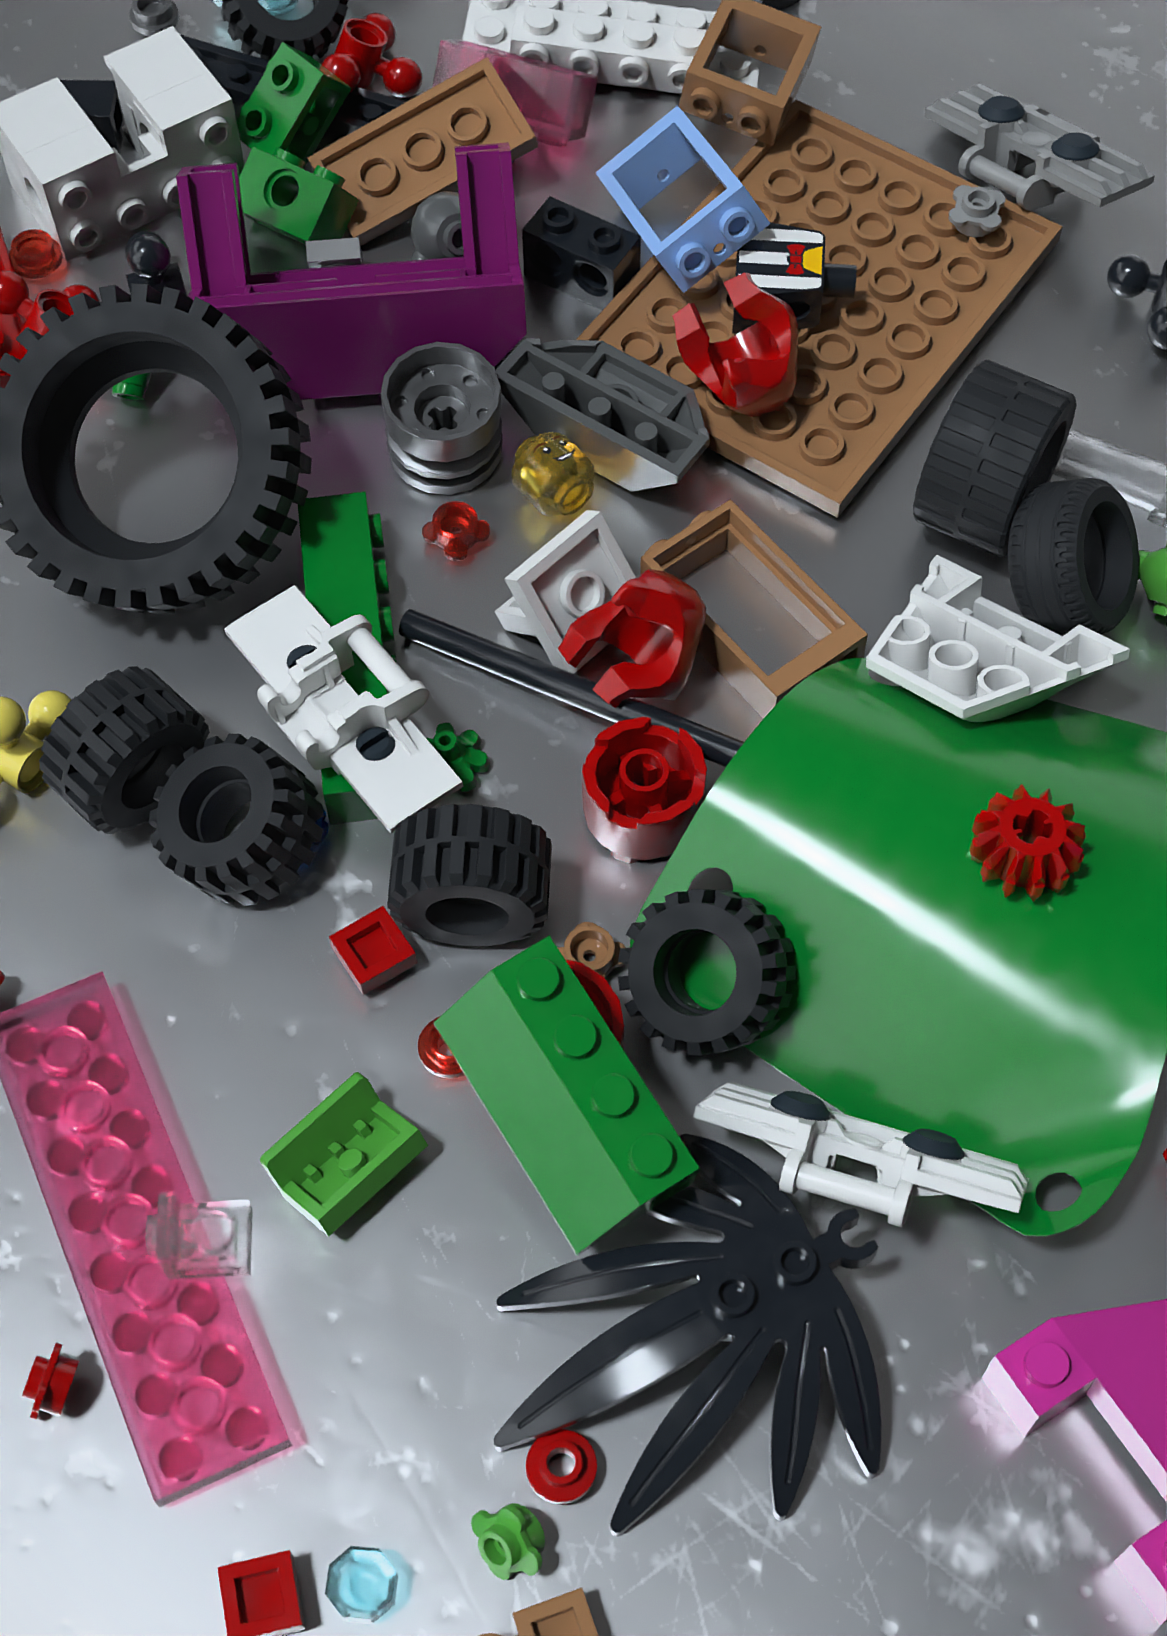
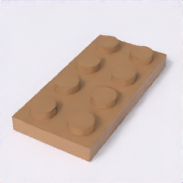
[308,57,539,246]

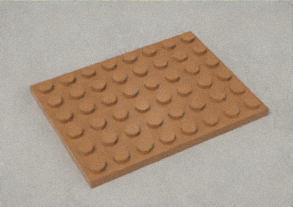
[576,99,1063,518]

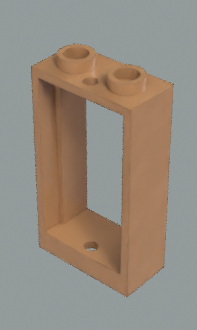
[640,499,868,719]

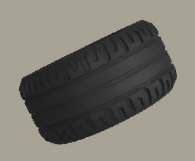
[1008,478,1139,636]

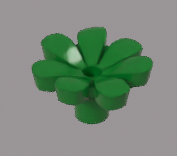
[425,722,490,792]

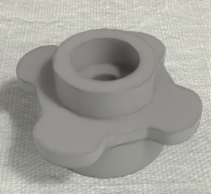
[948,185,1006,237]

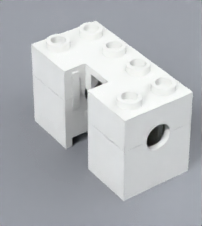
[0,26,245,261]

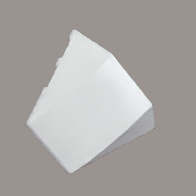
[866,554,1130,722]

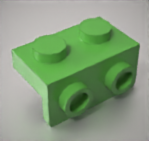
[260,1072,428,1237]

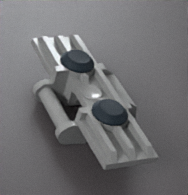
[924,83,1155,211]

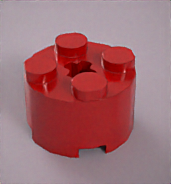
[582,717,707,864]

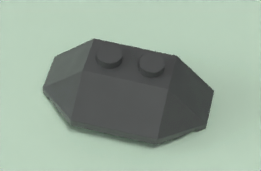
[495,338,710,491]

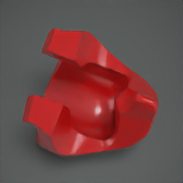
[672,273,798,417]
[558,569,707,709]

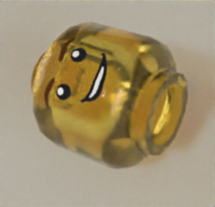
[511,432,595,517]

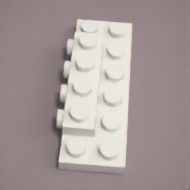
[460,0,760,94]

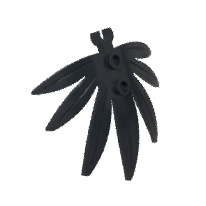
[493,1134,881,1536]

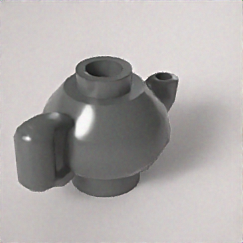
[411,191,464,261]

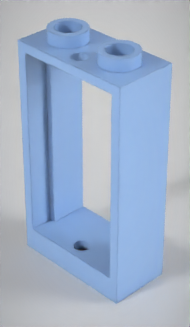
[596,105,771,293]

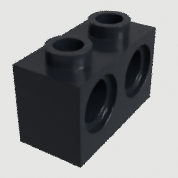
[522,196,641,311]

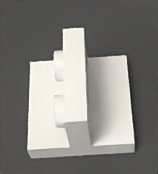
[495,510,636,674]

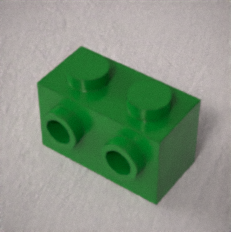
[236,42,352,169]

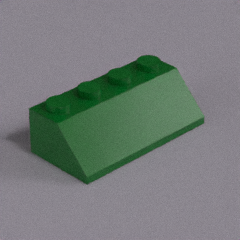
[434,935,700,1256]

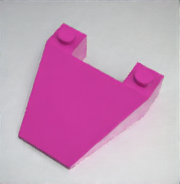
[982,1299,1167,1625]

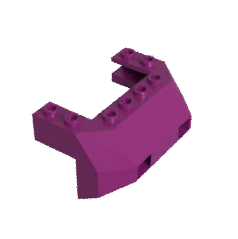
[176,142,527,400]

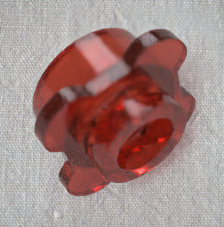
[422,501,490,561]

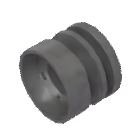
[381,342,503,495]

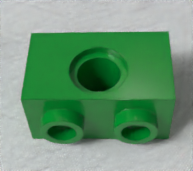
[239,147,359,245]

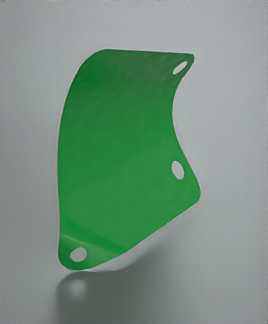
[630,658,1167,1236]

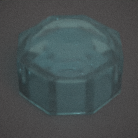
[325,1546,398,1624]

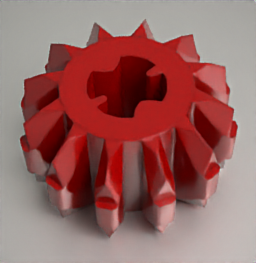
[970,784,1086,902]

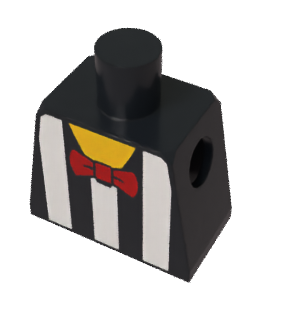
[732,222,857,333]

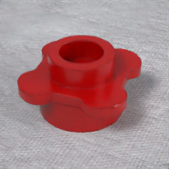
[22,1343,79,1420]

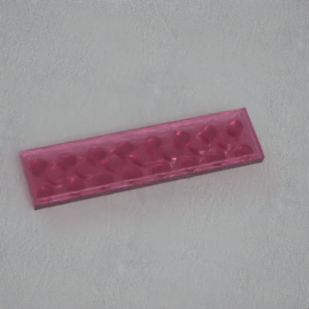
[0,971,293,1508]

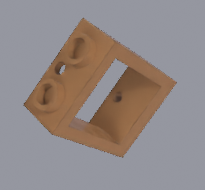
[679,0,822,146]

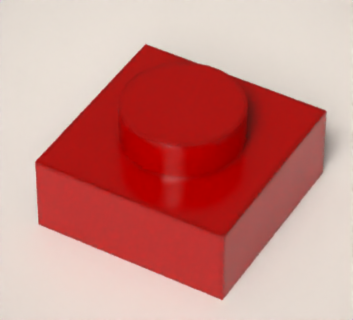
[329,906,418,995]
[217,1550,305,1636]

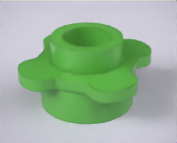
[471,1503,545,1580]

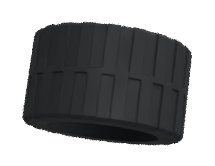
[913,360,1077,557]

